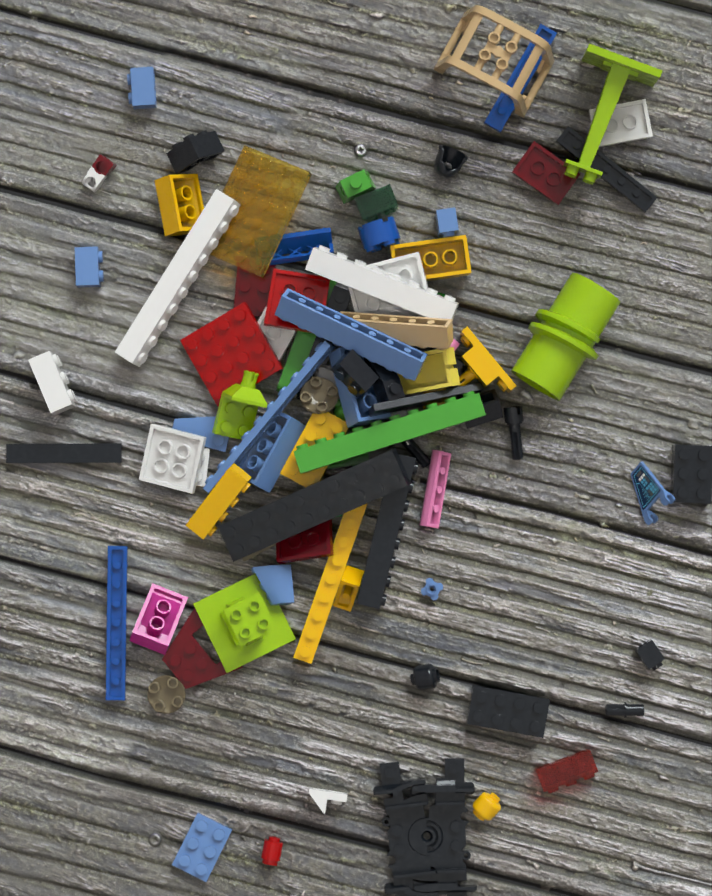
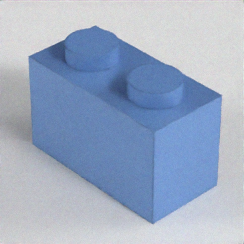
[127,67,157,109]
[435,207,459,238]
[74,246,104,288]

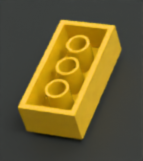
[390,235,472,281]
[280,412,349,487]

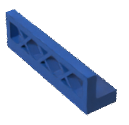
[255,227,334,267]

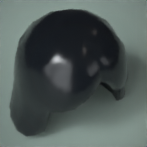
[434,144,468,178]

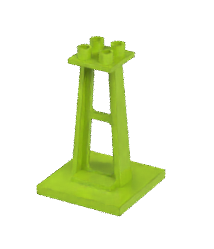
[563,44,663,185]

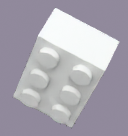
[28,351,77,415]

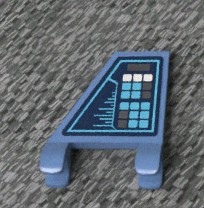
[630,461,675,525]

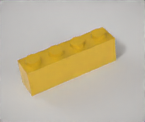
[185,463,252,539]

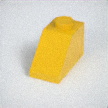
[333,565,364,612]

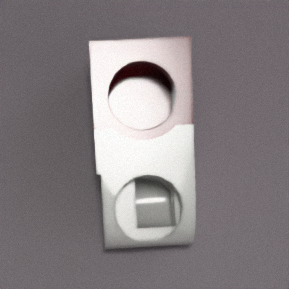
[82,154,117,192]

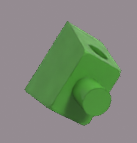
[335,169,376,204]

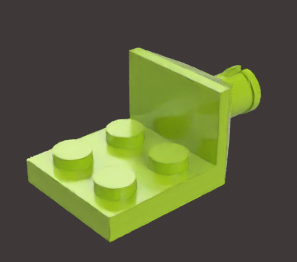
[212,370,268,440]

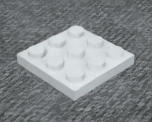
[139,424,207,494]

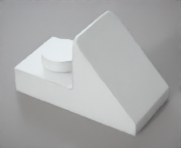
[309,787,348,815]

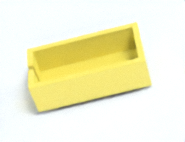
[397,347,460,395]

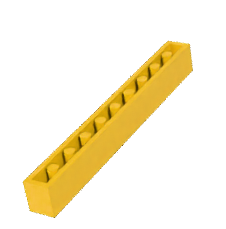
[293,503,368,664]

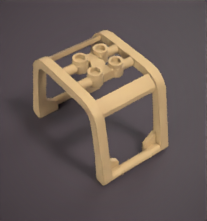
[434,5,554,118]

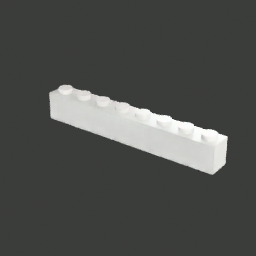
[305,245,459,321]

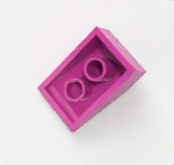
[129,583,188,655]

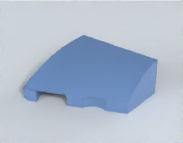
[251,564,294,605]

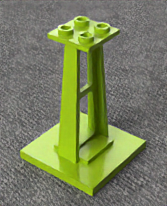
[193,574,296,673]

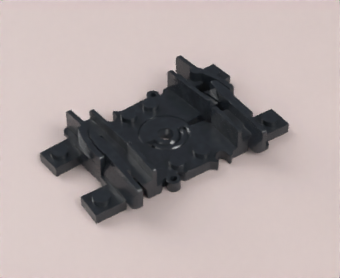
[373,758,477,896]

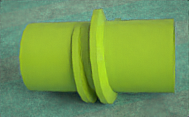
[511,272,620,401]

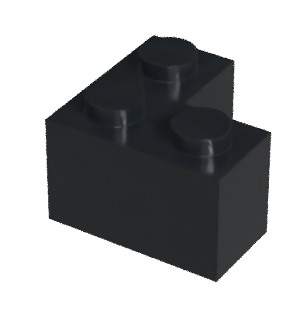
[166,130,225,174]

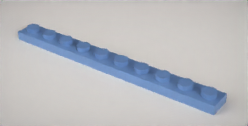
[203,341,335,493]

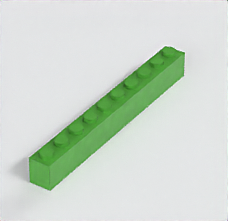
[293,391,486,474]

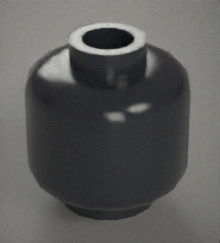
[410,664,440,691]

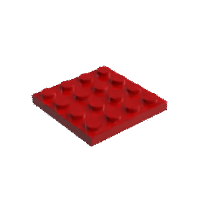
[180,302,283,407]

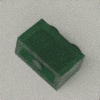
[354,184,398,223]

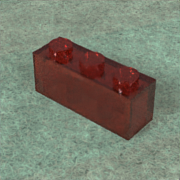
[535,749,598,794]

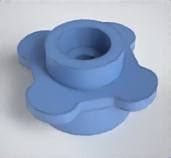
[421,578,443,600]

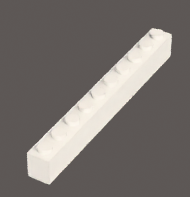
[115,189,241,367]

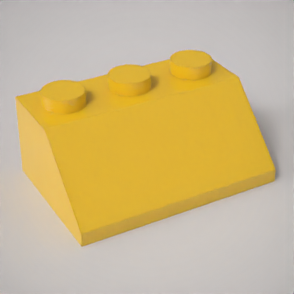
[154,174,204,236]

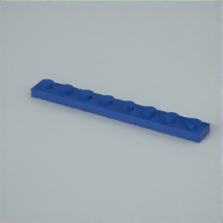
[106,546,128,700]

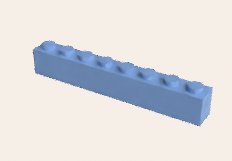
[275,288,428,381]

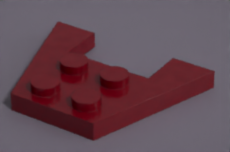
[162,608,243,689]

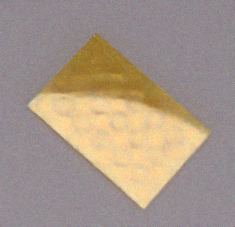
[210,145,312,278]

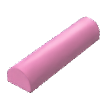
[419,450,451,529]

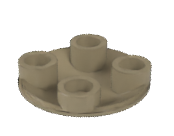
[300,376,338,414]
[147,675,186,714]

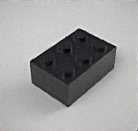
[670,444,712,504]

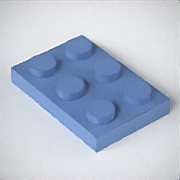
[172,812,232,882]

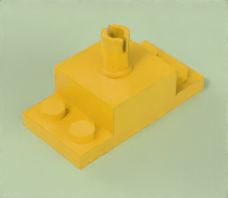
[459,326,517,393]

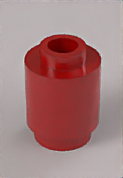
[261,836,283,866]

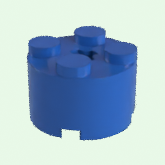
[357,216,401,253]

